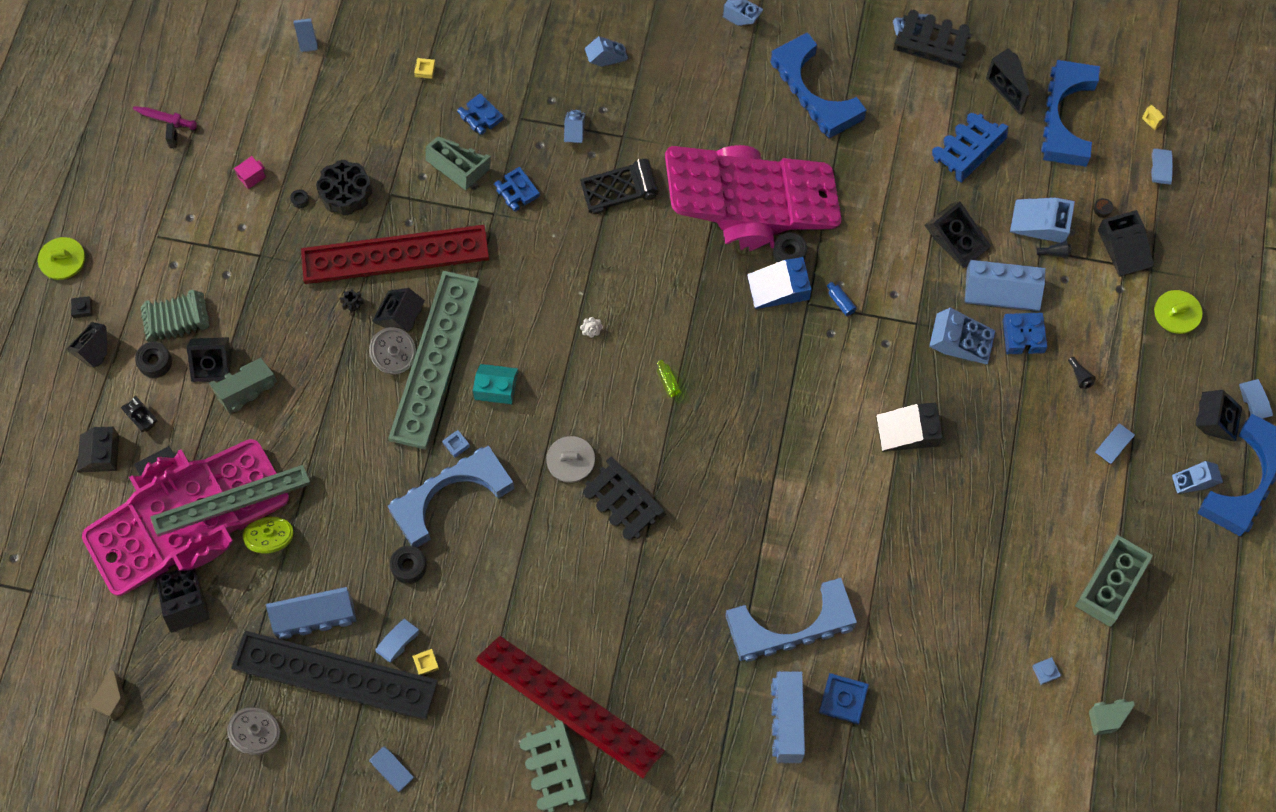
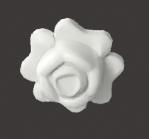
[580,317,603,338]

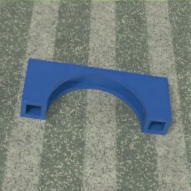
[770,32,866,138]
[1041,60,1100,167]
[1197,414,1276,536]

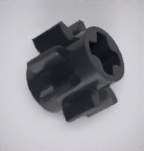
[340,289,364,313]

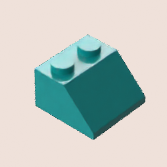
[473,364,518,404]

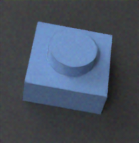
[442,430,470,458]
[1032,657,1061,685]

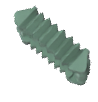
[141,289,209,342]

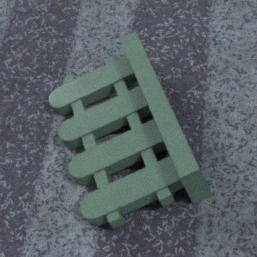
[520,720,589,812]

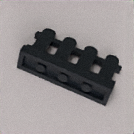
[893,10,972,69]
[583,456,666,540]

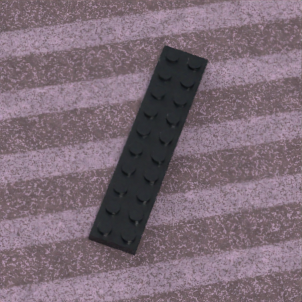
[231,630,438,721]

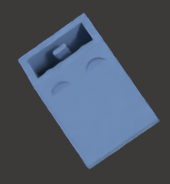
[1010,198,1075,243]
[929,308,995,364]

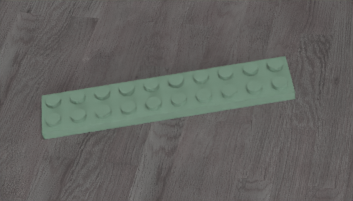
[388,271,479,450]

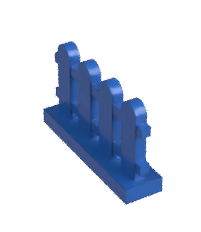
[932,113,1008,183]

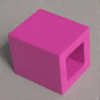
[234,156,266,189]

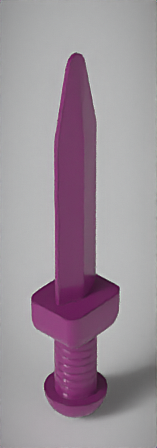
[133,106,197,130]

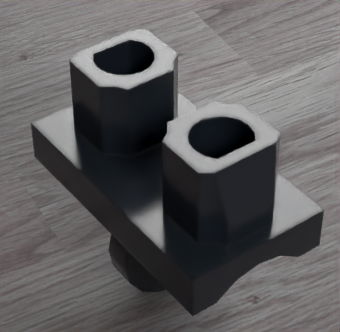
[120,396,158,433]

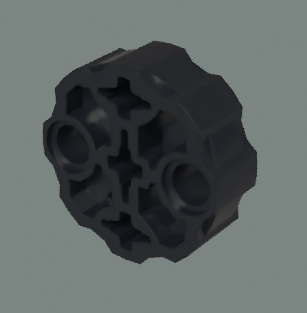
[316,160,372,215]

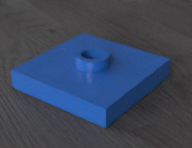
[819,673,869,725]

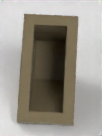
[89,669,126,721]

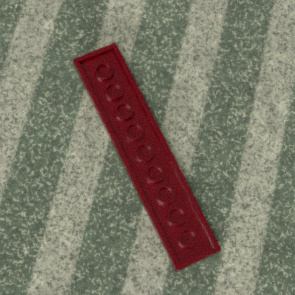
[301,225,489,284]
[476,636,665,778]

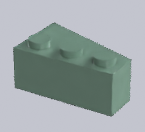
[426,136,491,190]
[209,358,277,414]

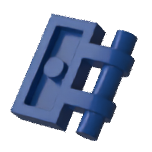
[457,93,504,135]
[494,167,540,212]

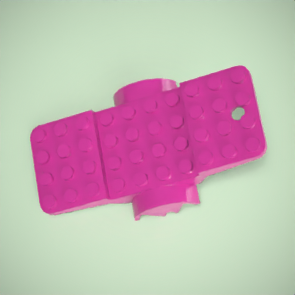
[665,145,841,251]
[82,439,289,596]

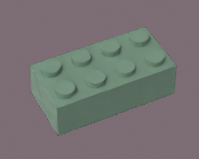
[1075,535,1153,627]

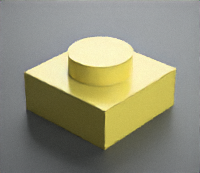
[414,58,435,79]
[1142,105,1164,130]
[413,649,439,676]

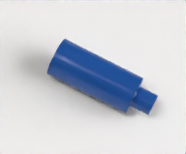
[827,282,857,317]

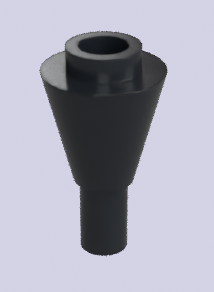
[1037,241,1072,259]
[1068,356,1096,389]

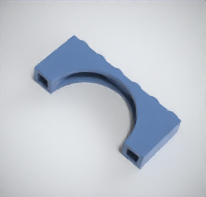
[388,445,514,548]
[726,578,857,662]

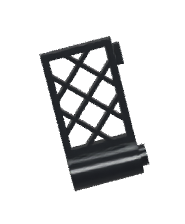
[580,158,659,214]

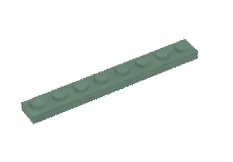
[150,465,310,537]

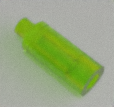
[656,360,681,397]

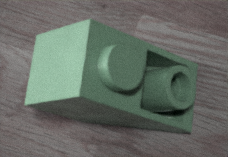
[1089,699,1134,735]

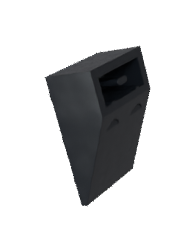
[1098,210,1154,277]
[156,568,210,633]

